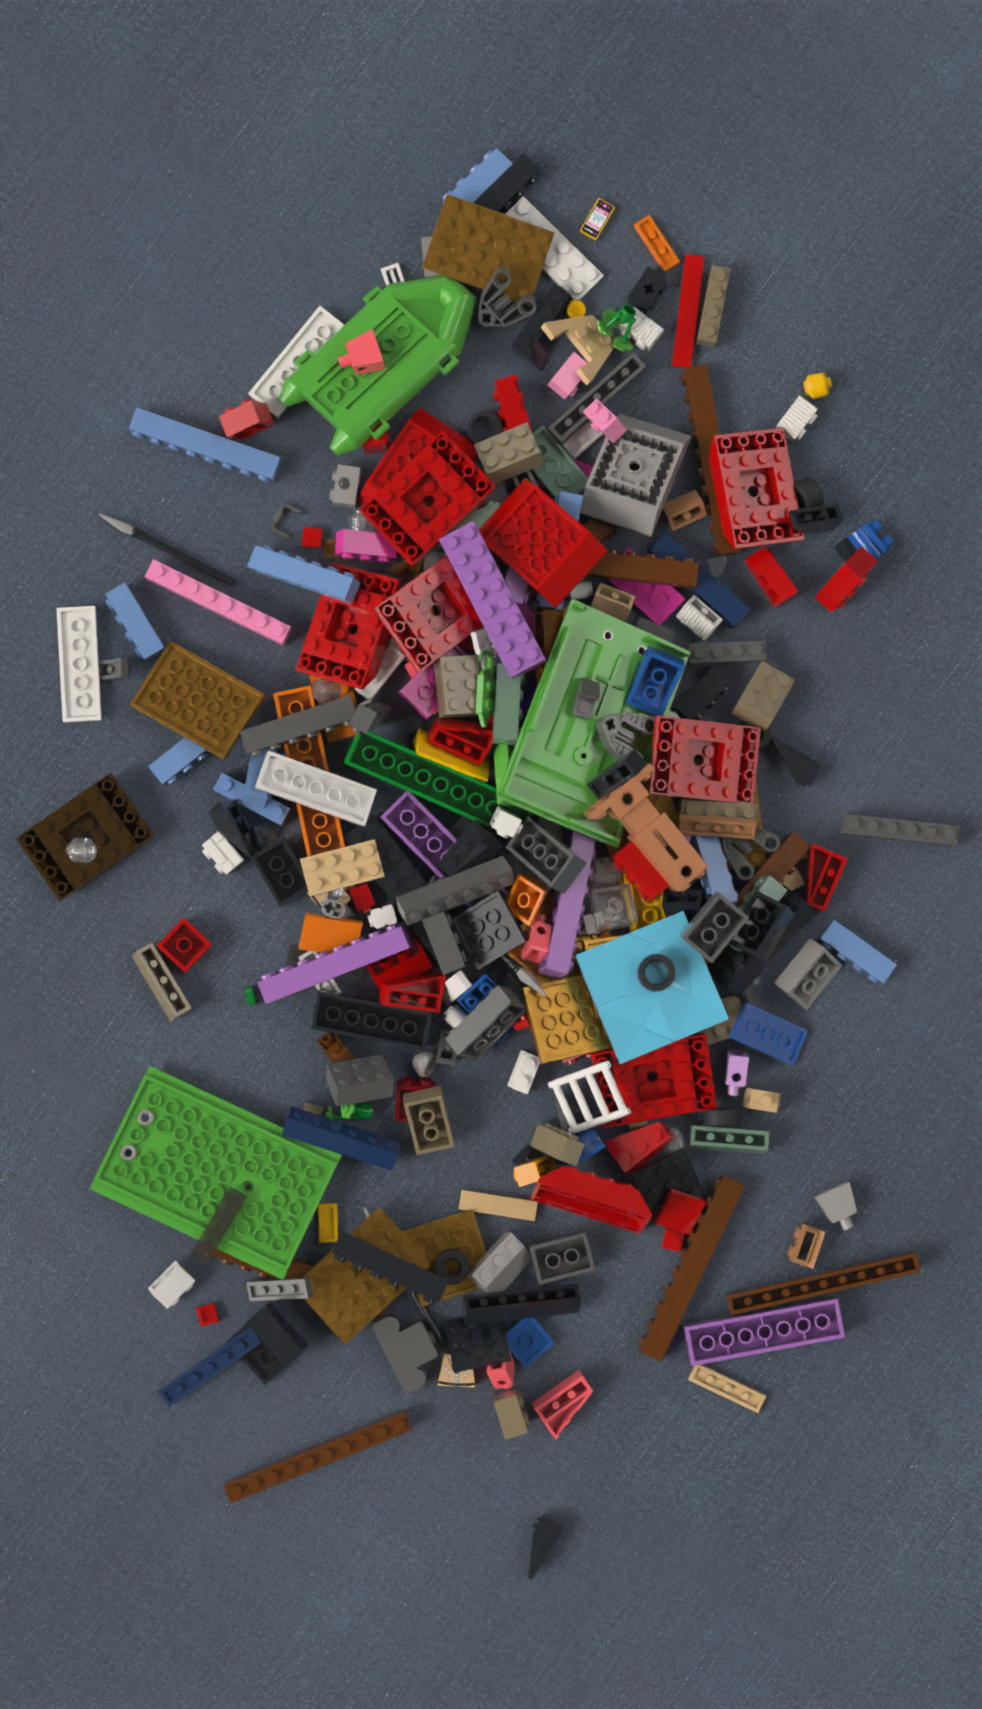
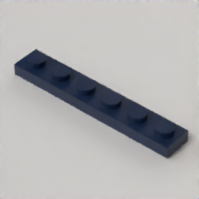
[158,1327,262,1407]

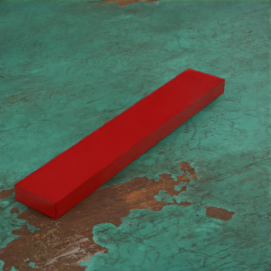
[672,254,704,369]

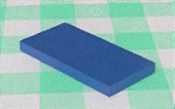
[729,1002,808,1066]

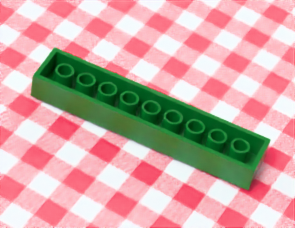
[344,731,533,838]

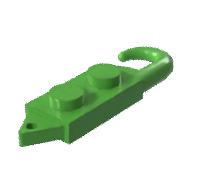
[475,649,496,727]

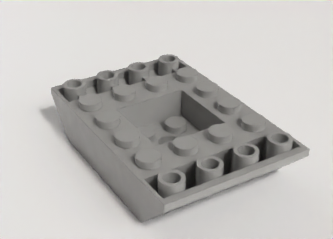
[580,414,691,537]

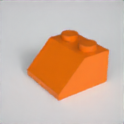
[506,874,547,927]

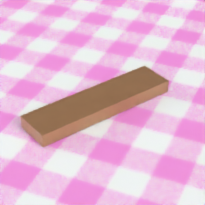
[678,814,757,839]

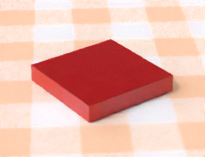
[654,1189,706,1235]

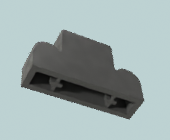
[371,1314,438,1395]

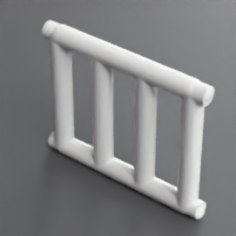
[548,1061,631,1134]

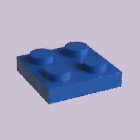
[506,1318,555,1368]

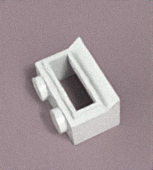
[507,1050,540,1094]

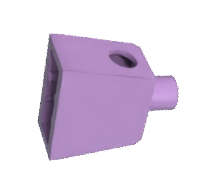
[724,1049,749,1096]

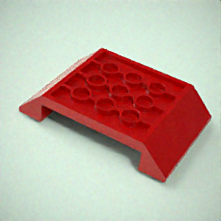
[356,408,478,507]
[479,479,608,609]

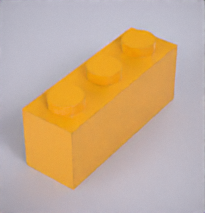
[513,1155,557,1187]

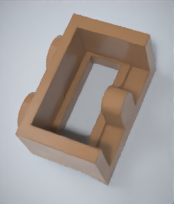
[787,1223,826,1269]

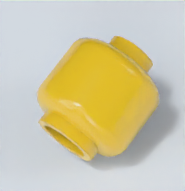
[803,372,833,399]

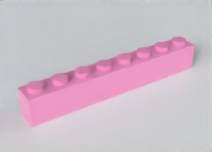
[145,559,292,646]

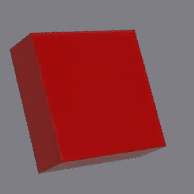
[302,527,323,549]
[196,1302,220,1327]

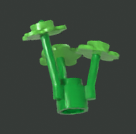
[597,304,636,351]
[324,1101,373,1120]

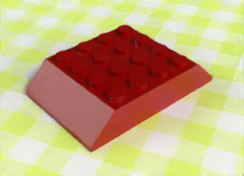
[530,1165,652,1234]

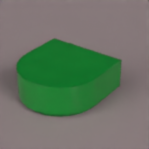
[245,985,257,1006]

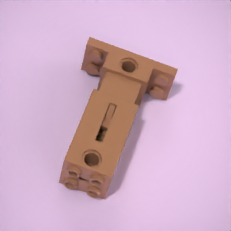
[583,763,708,892]

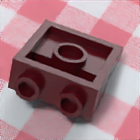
[395,1076,436,1122]

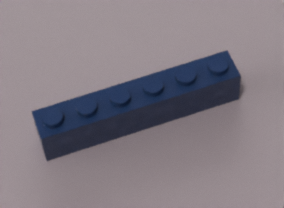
[649,533,750,629]
[282,1106,401,1171]

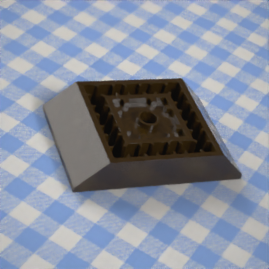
[16,772,155,901]

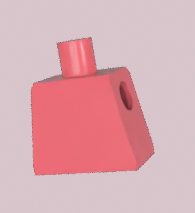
[337,329,386,375]
[520,914,552,964]
[487,1348,515,1389]

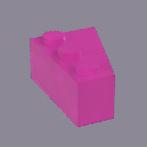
[335,529,397,563]

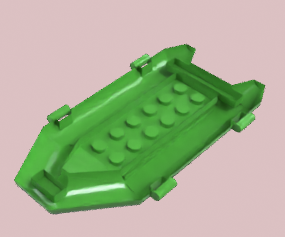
[278,275,477,456]

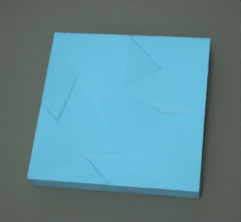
[575,911,729,1064]

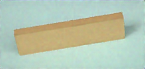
[459,1190,538,1221]
[688,1364,766,1413]

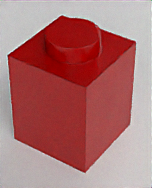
[349,883,376,914]

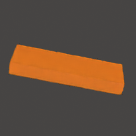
[633,215,680,273]

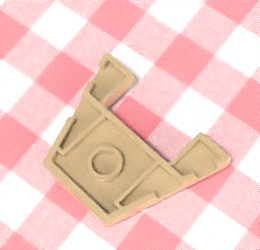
[541,315,614,385]

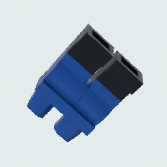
[834,520,893,561]

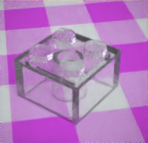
[588,883,638,932]

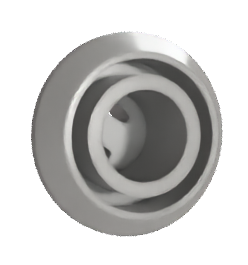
[412,1052,436,1077]

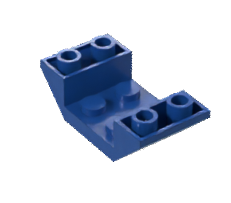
[457,974,523,1045]

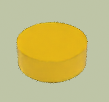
[566,299,586,318]

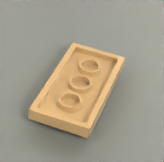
[300,839,385,897]

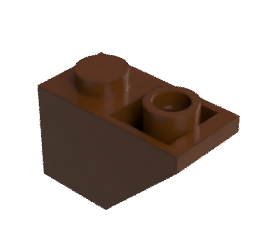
[317,1032,356,1063]

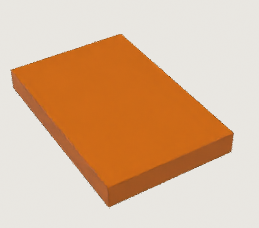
[298,912,363,954]

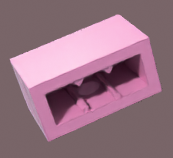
[547,352,587,400]
[583,399,627,443]

